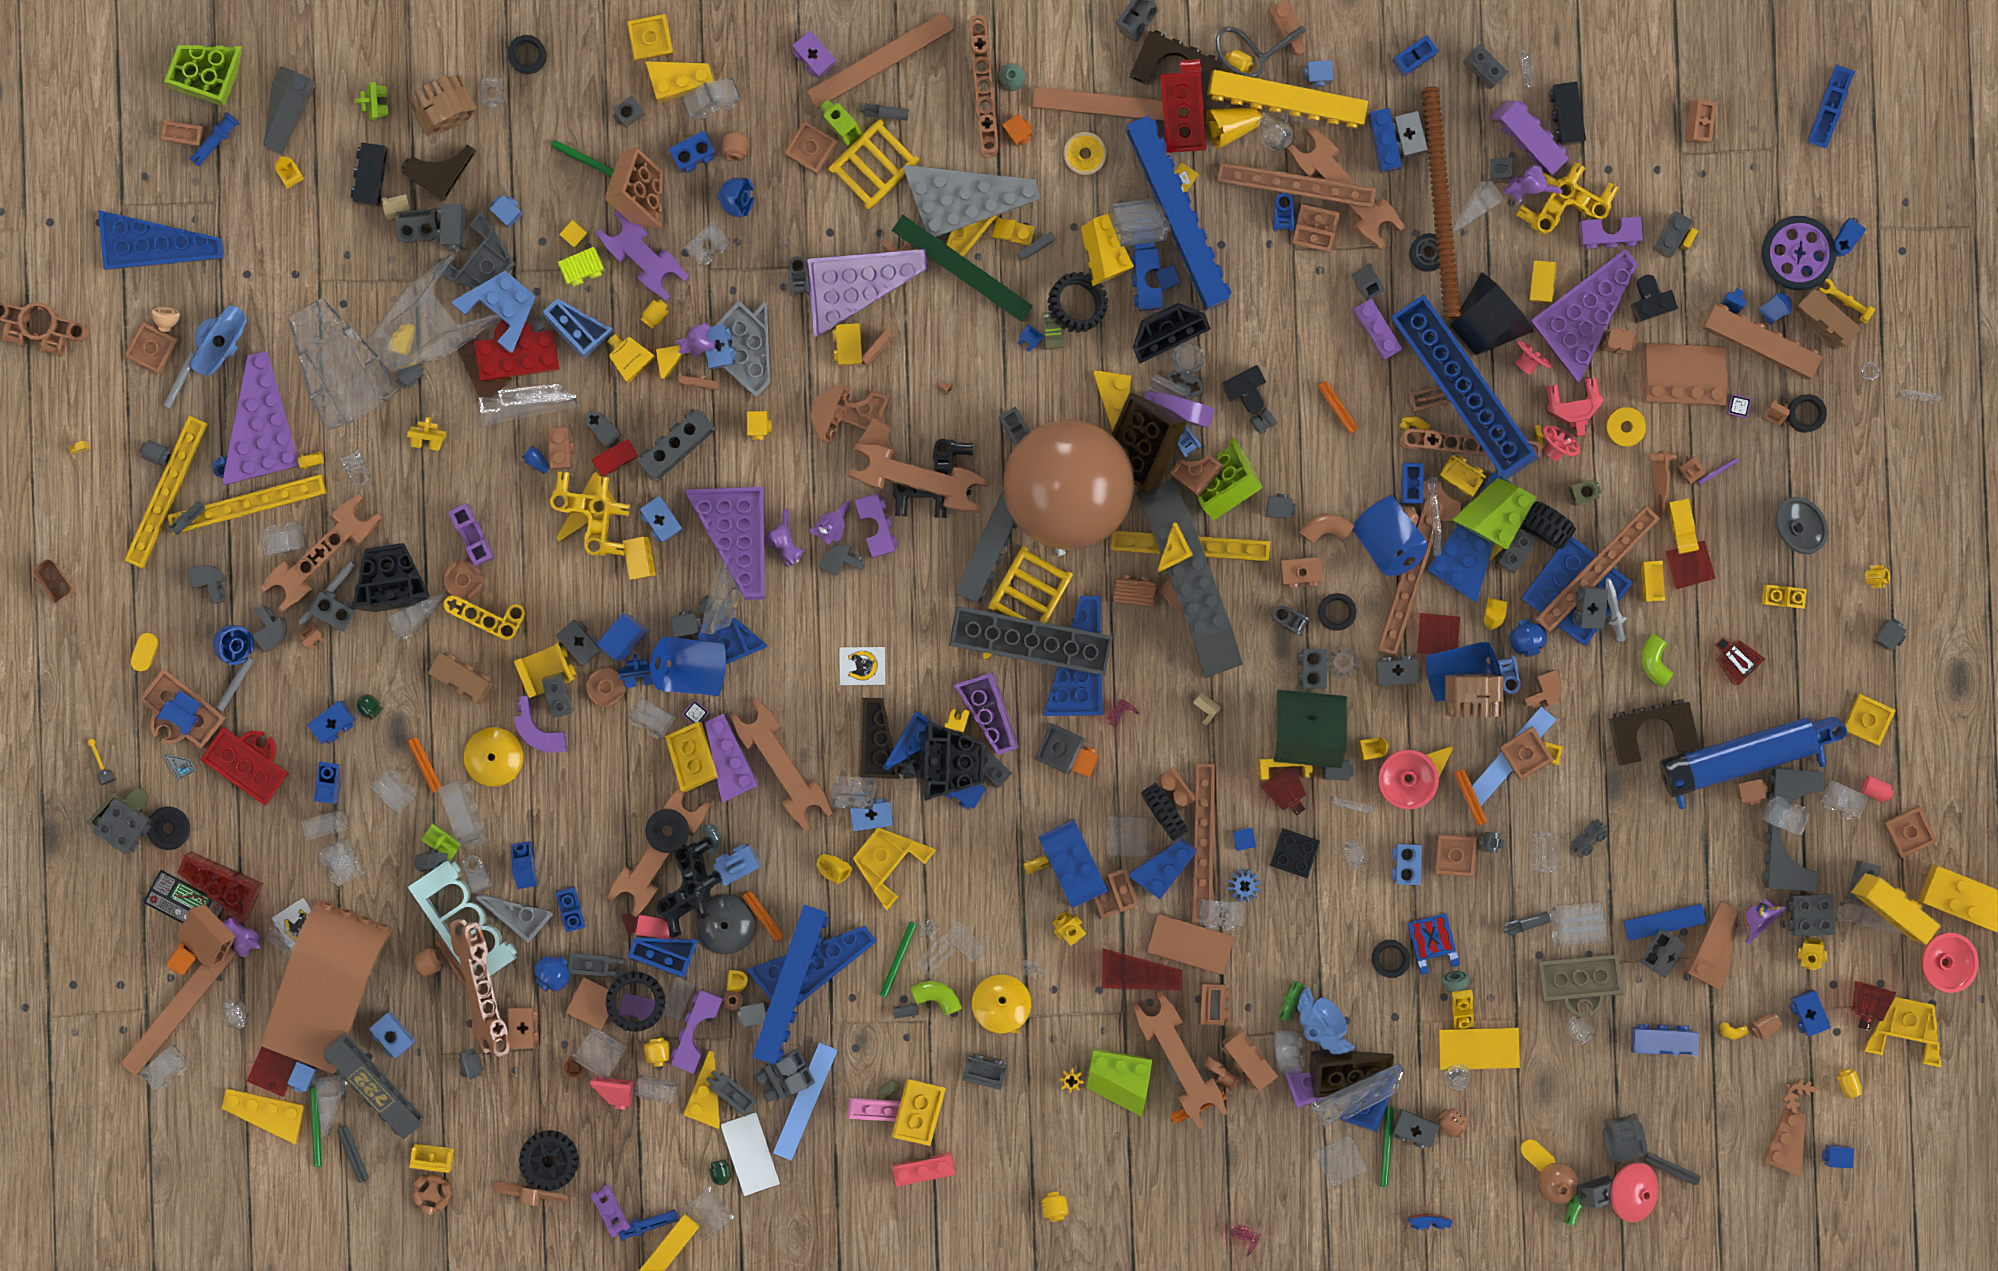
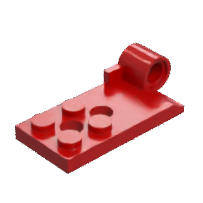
[1160,59,1206,153]

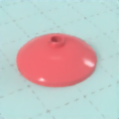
[1379,750,1439,809]
[1921,933,1979,993]
[1611,1162,1659,1223]

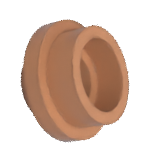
[723,991,743,1010]

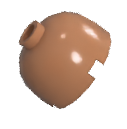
[1538,1163,1579,1204]

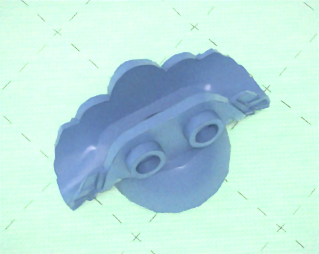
[190,305,247,376]
[1297,986,1355,1054]

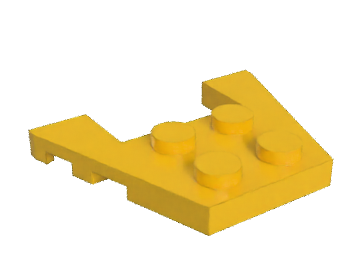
[853,828,936,910]
[1863,996,1942,1067]

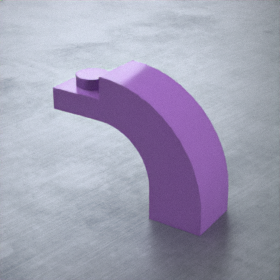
[1144,391,1214,428]
[514,695,568,753]

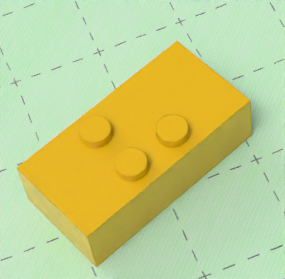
[1917,865,1998,932]
[1851,873,1941,945]

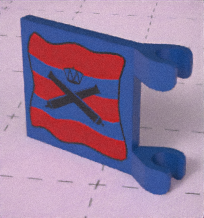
[1407,913,1460,975]

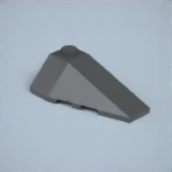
[263,66,317,155]

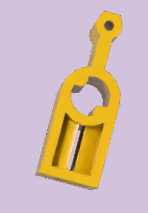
[1667,499,1699,554]

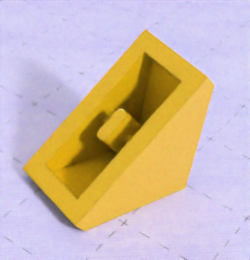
[656,345,685,381]

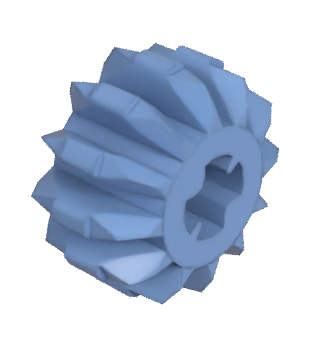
[1227,869,1261,903]

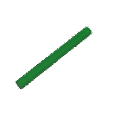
[551,140,614,177]
[879,921,917,998]
[310,1086,322,1167]
[1380,1107,1394,1187]

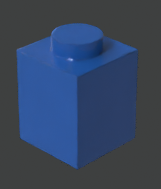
[1822,1145,1854,1169]

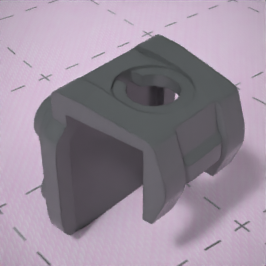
[1603,1113,1647,1162]

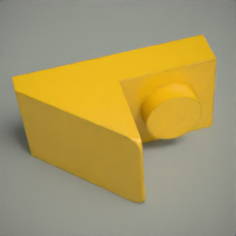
[992,218,1035,246]

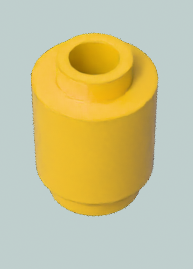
[641,299,669,329]
[1836,1067,1862,1099]

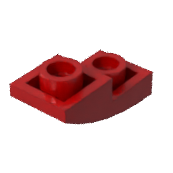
[592,439,638,477]

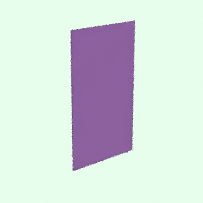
[619,993,655,1020]

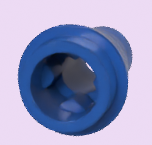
[522,446,550,475]

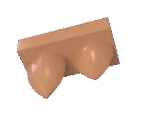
[1156,767,1196,811]

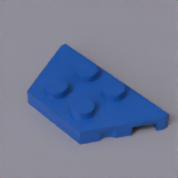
[698,618,768,665]

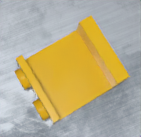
[514,643,577,698]

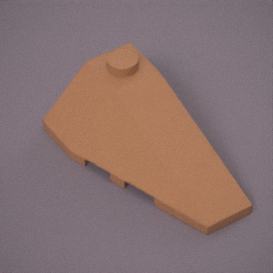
[1684,901,1739,990]

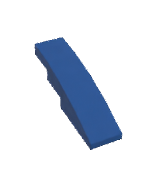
[1807,64,1855,148]

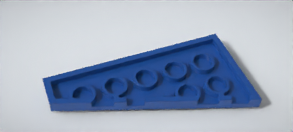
[98,210,224,270]
[1427,472,1511,603]
[1043,596,1103,716]
[747,926,877,1007]

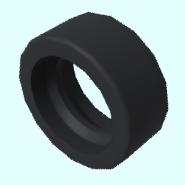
[508,35,547,74]
[1787,394,1827,433]
[1318,593,1357,631]
[1372,940,1410,978]

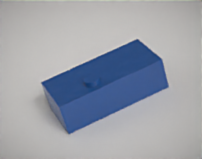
[597,614,649,661]

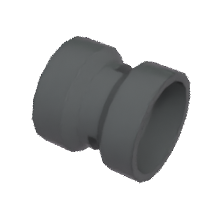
[1250,408,1277,435]

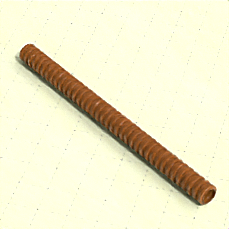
[1421,87,1461,319]

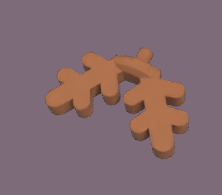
[1783,1079,1817,1114]

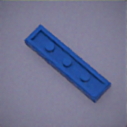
[1623,903,1706,941]

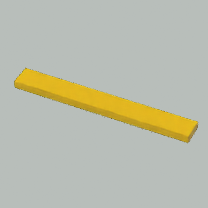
[124,416,208,569]
[167,474,327,535]
[1110,531,1270,561]

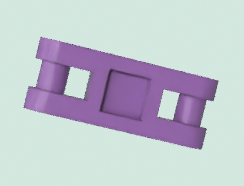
[590,1184,630,1238]

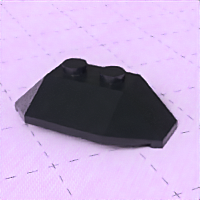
[1132,303,1211,364]

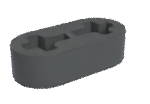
[1167,370,1203,397]

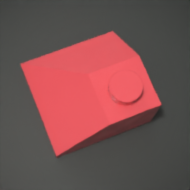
[590,1076,634,1109]

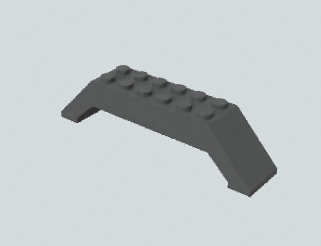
[1136,479,1243,678]

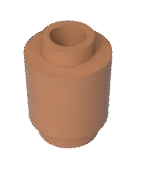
[1751,1013,1782,1040]

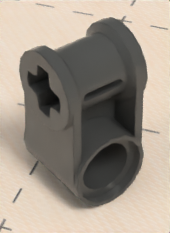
[789,256,810,295]
[585,411,622,448]
[1271,605,1311,637]

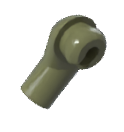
[877,1081,900,1100]

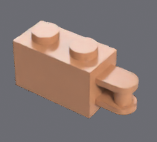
[1267,0,1306,56]

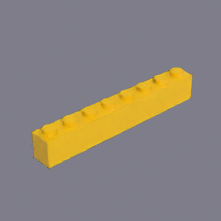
[1207,70,1368,129]

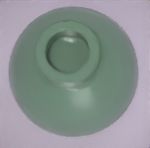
[998,63,1026,91]
[1442,970,1469,995]

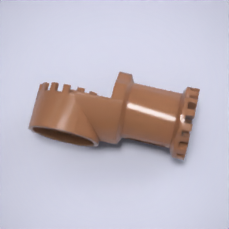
[1203,1056,1241,1092]

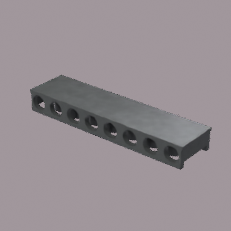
[949,606,1113,676]

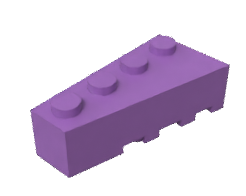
[1489,100,1569,175]
[954,672,1019,755]
[705,714,759,803]

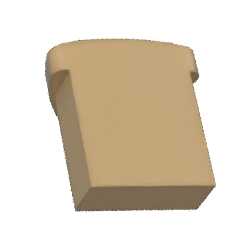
[381,194,410,220]
[1193,692,1220,726]

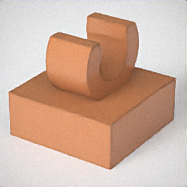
[1762,399,1790,426]
[1678,456,1707,484]
[299,622,325,650]

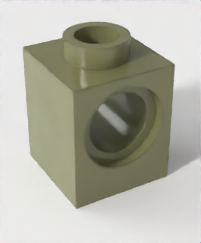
[1568,479,1601,506]

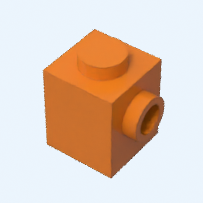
[1002,113,1033,147]
[1071,746,1099,778]
[166,941,196,975]

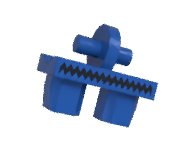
[619,654,657,688]

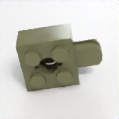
[86,788,149,849]

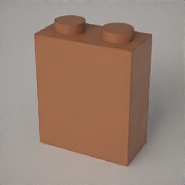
[177,904,236,969]

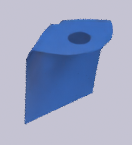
[1353,495,1427,576]
[650,637,726,696]
[1426,642,1502,702]

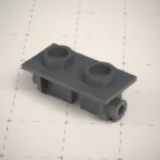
[1570,819,1609,858]

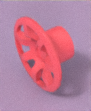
[1515,340,1552,375]
[1543,425,1580,461]

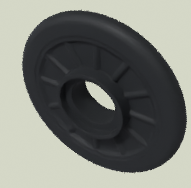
[147,807,190,850]
[645,809,689,853]

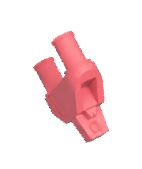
[1545,378,1604,437]

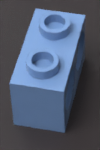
[1391,844,1422,885]

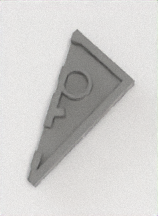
[476,894,554,943]

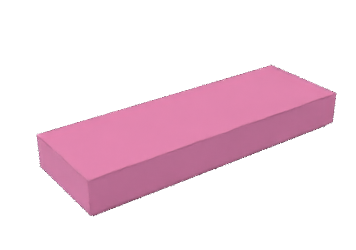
[847,1098,901,1122]

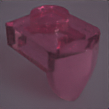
[1107,698,1139,727]
[1231,1224,1260,1256]

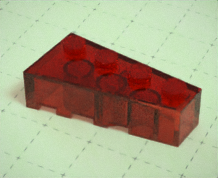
[177,851,264,923]
[1102,948,1182,991]

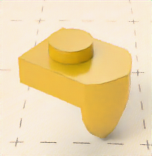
[275,156,304,189]
[1484,597,1507,631]
[1357,737,1389,761]

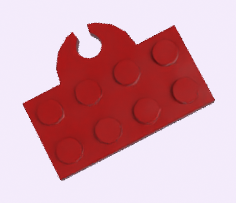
[474,320,560,382]
[200,727,289,806]

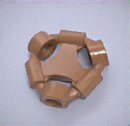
[412,1174,453,1215]

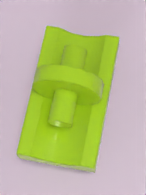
[355,82,388,121]
[421,824,462,860]

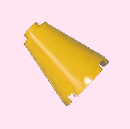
[1205,107,1262,148]

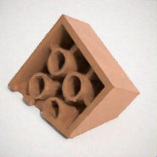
[605,147,663,229]

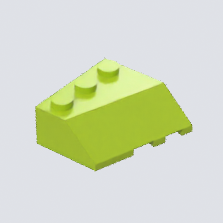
[164,45,242,107]
[1197,437,1263,520]
[1452,478,1536,549]
[1086,1048,1152,1117]

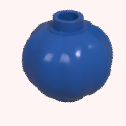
[1509,619,1547,657]
[534,956,570,992]

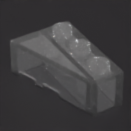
[438,779,490,851]

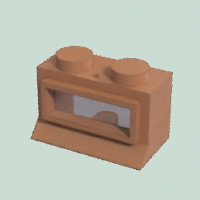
[1199,983,1230,1025]

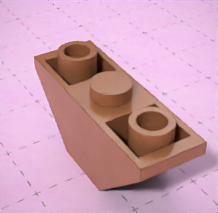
[810,384,851,444]

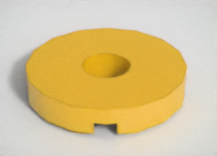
[1606,407,1646,447]

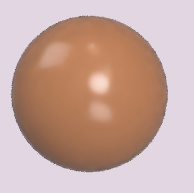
[1003,419,1134,550]

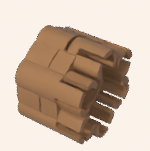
[408,74,477,136]
[1445,674,1503,718]

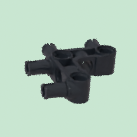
[893,439,973,518]
[656,836,722,938]

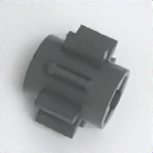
[897,755,920,779]
[1479,831,1504,853]

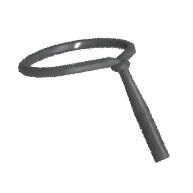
[1215,25,1306,78]

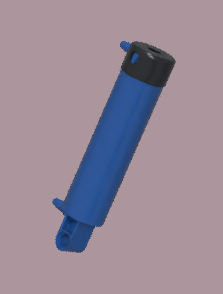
[1659,717,1847,809]

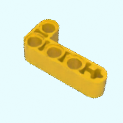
[444,595,525,640]

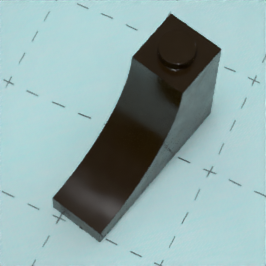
[401,144,477,201]

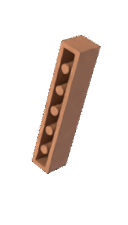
[1701,304,1823,380]

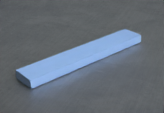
[1463,706,1556,806]
[773,1042,837,1161]

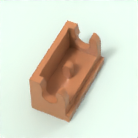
[1685,100,1717,144]

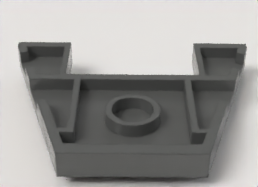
[432,212,516,289]

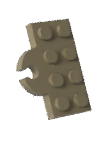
[1538,955,1623,1018]

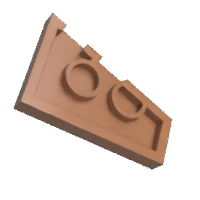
[1763,1106,1806,1177]

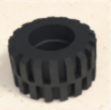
[1522,501,1576,549]

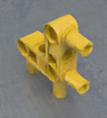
[1516,162,1620,235]
[550,471,630,556]

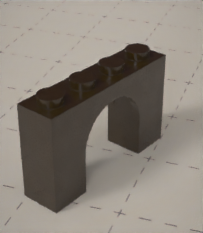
[1129,30,1222,106]
[1608,699,1700,765]

